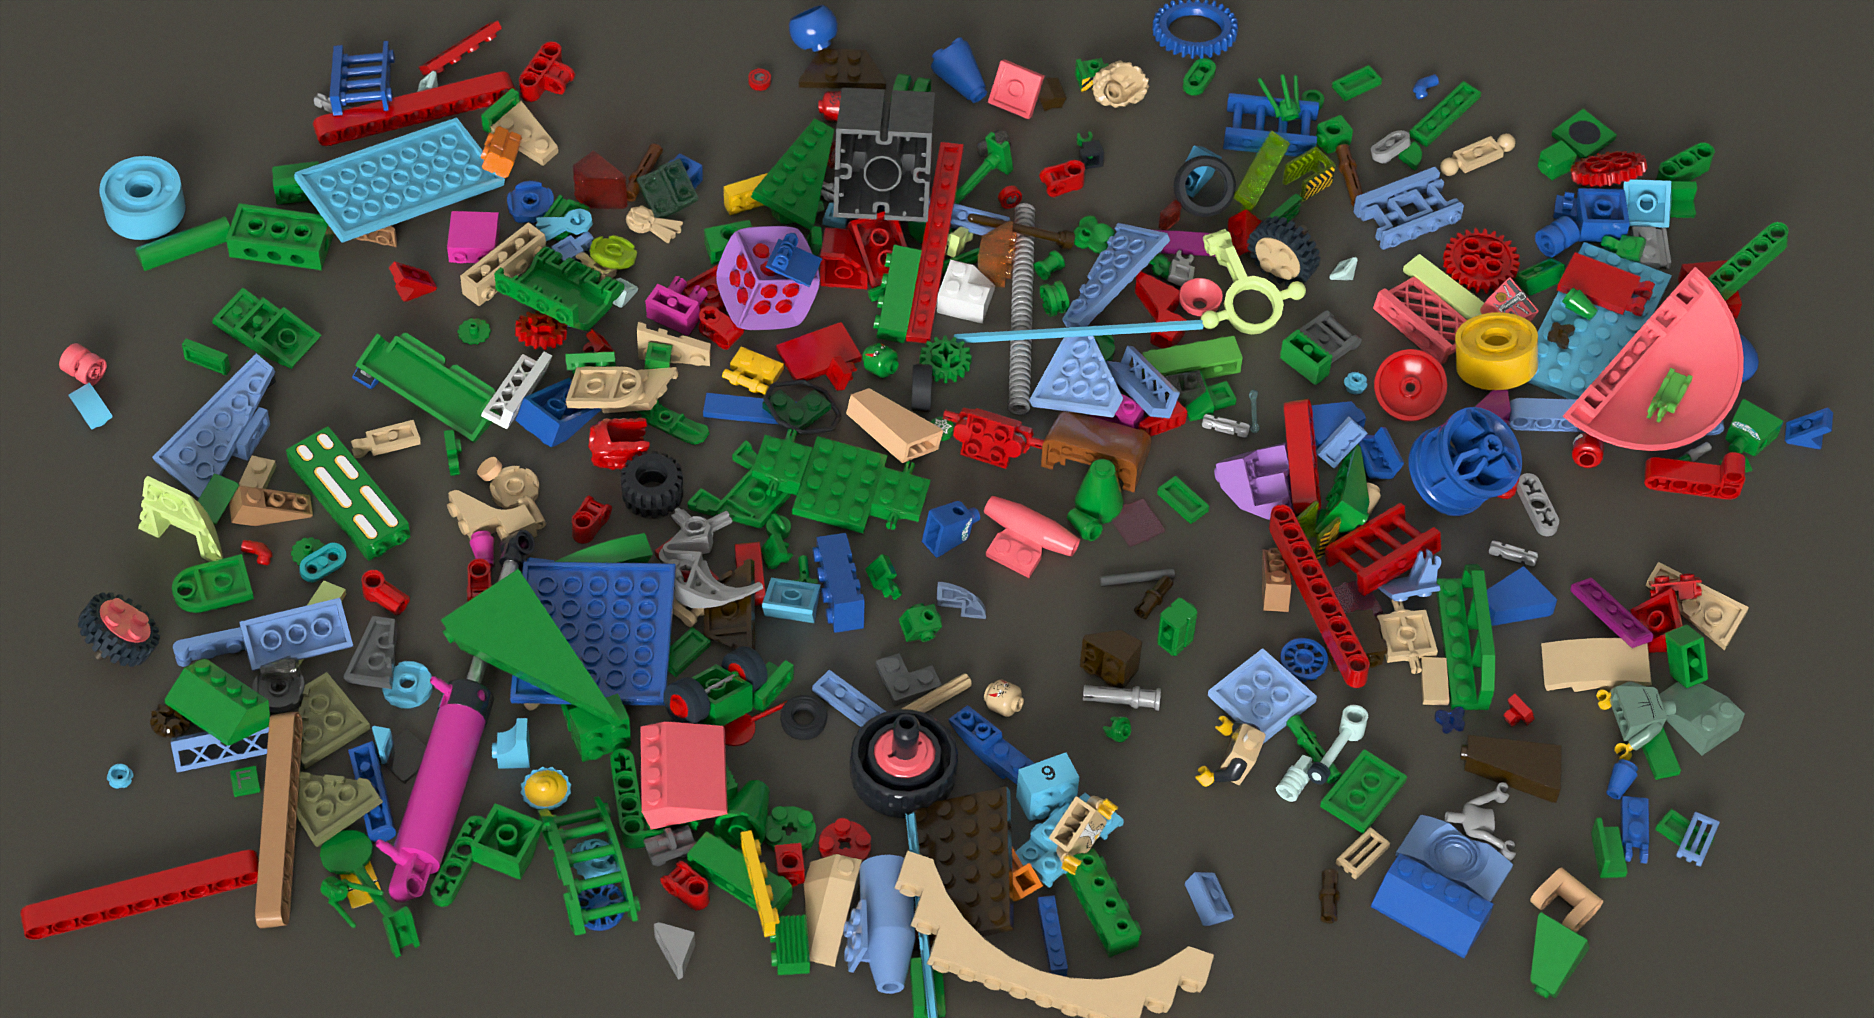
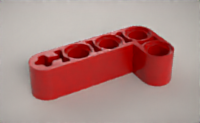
[1644,452,1745,499]

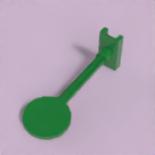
[908,132,1014,244]
[320,830,420,958]

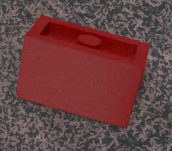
[1228,209,1262,256]

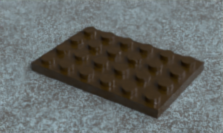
[909,786,1014,951]

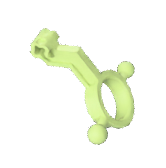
[1201,229,1306,335]

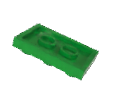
[1320,749,1407,834]

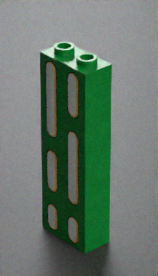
[286,427,411,561]

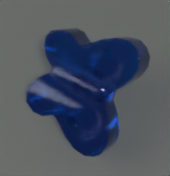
[1434,707,1465,734]

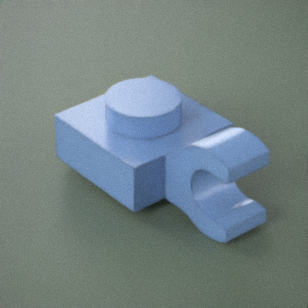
[551,231,594,263]

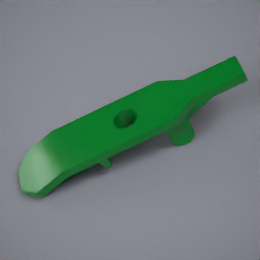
[634,400,710,445]

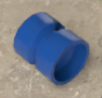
[1535,216,1580,257]

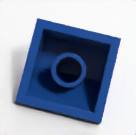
[1576,188,1630,242]

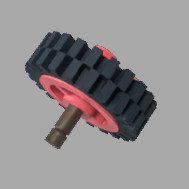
[78,592,160,667]

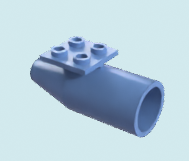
[844,855,915,994]

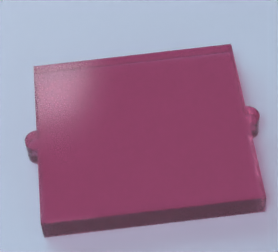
[1112,499,1165,547]
[1332,580,1383,616]

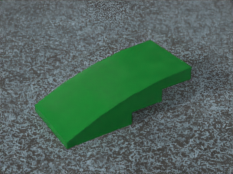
[212,288,322,369]

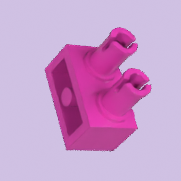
[645,276,708,336]

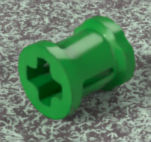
[1034,250,1065,280]

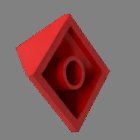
[1630,588,1683,653]

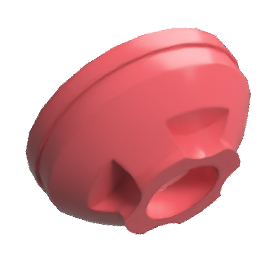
[1179,278,1223,316]

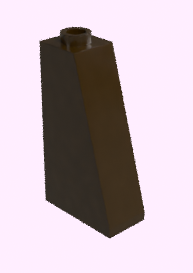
[1460,735,1561,803]

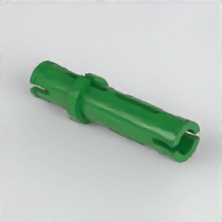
[1286,715,1342,784]

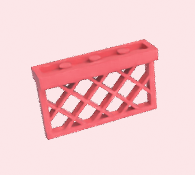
[1373,276,1467,365]

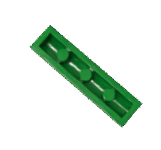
[135,216,230,271]

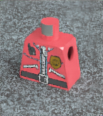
[1480,278,1539,322]

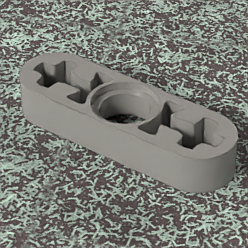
[1517,473,1559,536]

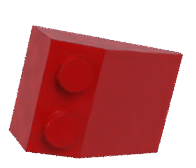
[846,211,907,289]

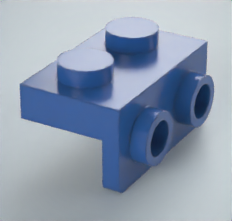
[1357,427,1404,479]

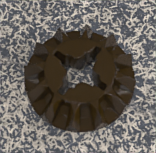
[150,704,192,738]

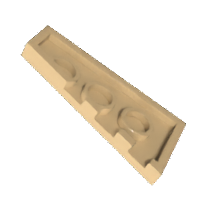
[1646,562,1749,650]

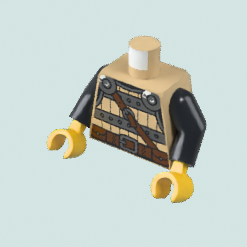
[1195,716,1266,787]

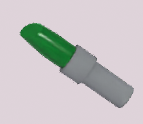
[1676,442,1711,462]

